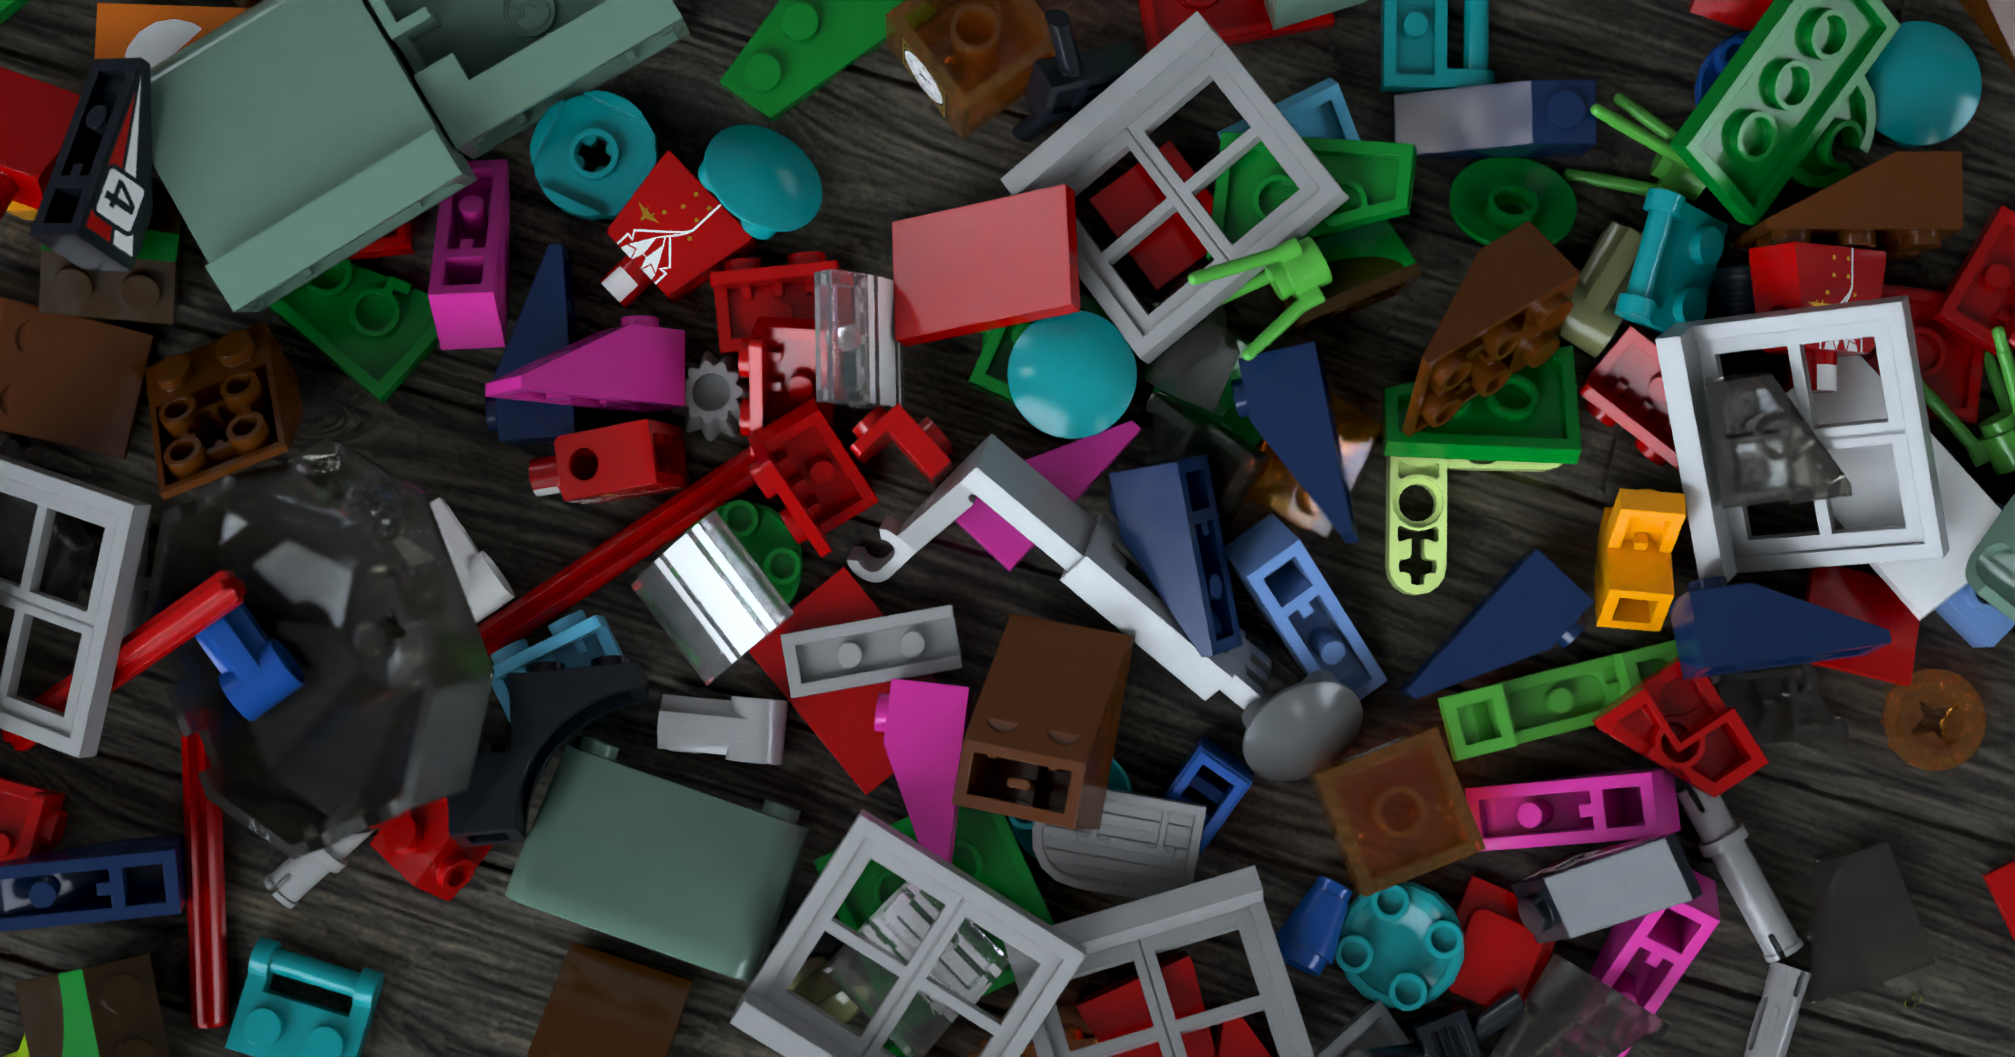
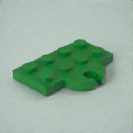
[1669,0,1901,226]

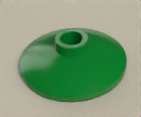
[1449,157,1577,245]

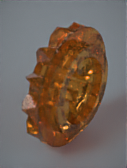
[1879,669,1986,771]

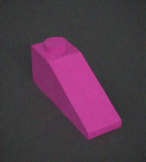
[428,159,510,350]
[485,315,685,414]
[954,421,1141,573]
[874,678,973,864]
[1465,767,1681,852]
[1563,870,1720,1057]

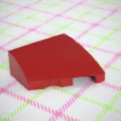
[1592,656,1769,798]

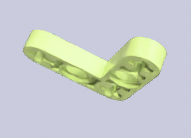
[1385,456,1562,596]

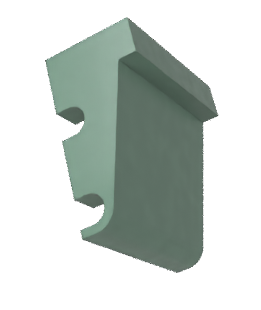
[150,0,478,312]
[368,0,690,160]

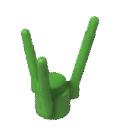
[1563,93,1705,201]
[1188,236,1333,361]
[1922,326,2015,475]

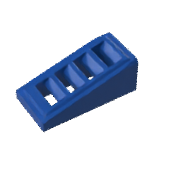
[1160,736,1254,855]

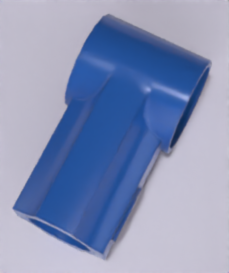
[194,603,307,722]

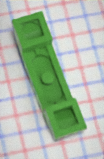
[1437,640,1678,761]

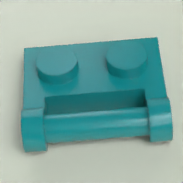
[1380,0,1495,92]
[1614,188,1728,335]
[225,936,385,1057]

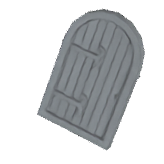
[1032,788,1207,899]

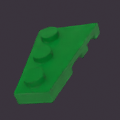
[719,0,934,123]
[1207,132,1417,263]
[267,259,439,404]
[1382,345,1582,464]

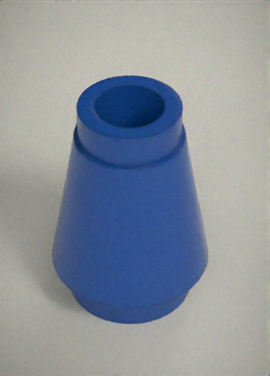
[1275,876,1353,977]

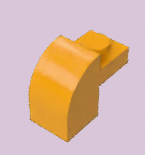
[1594,488,1686,632]

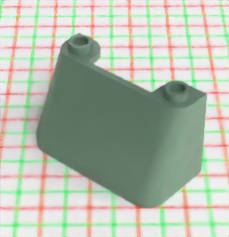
[505,736,811,981]

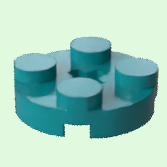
[530,90,659,220]

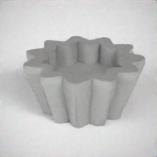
[671,351,750,442]

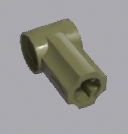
[1559,221,1642,358]

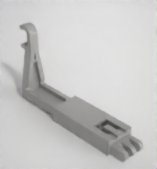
[847,433,1272,710]

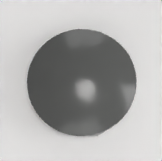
[1241,670,1363,781]

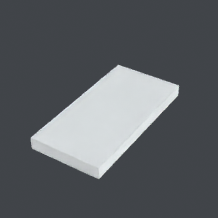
[1748,355,2002,621]

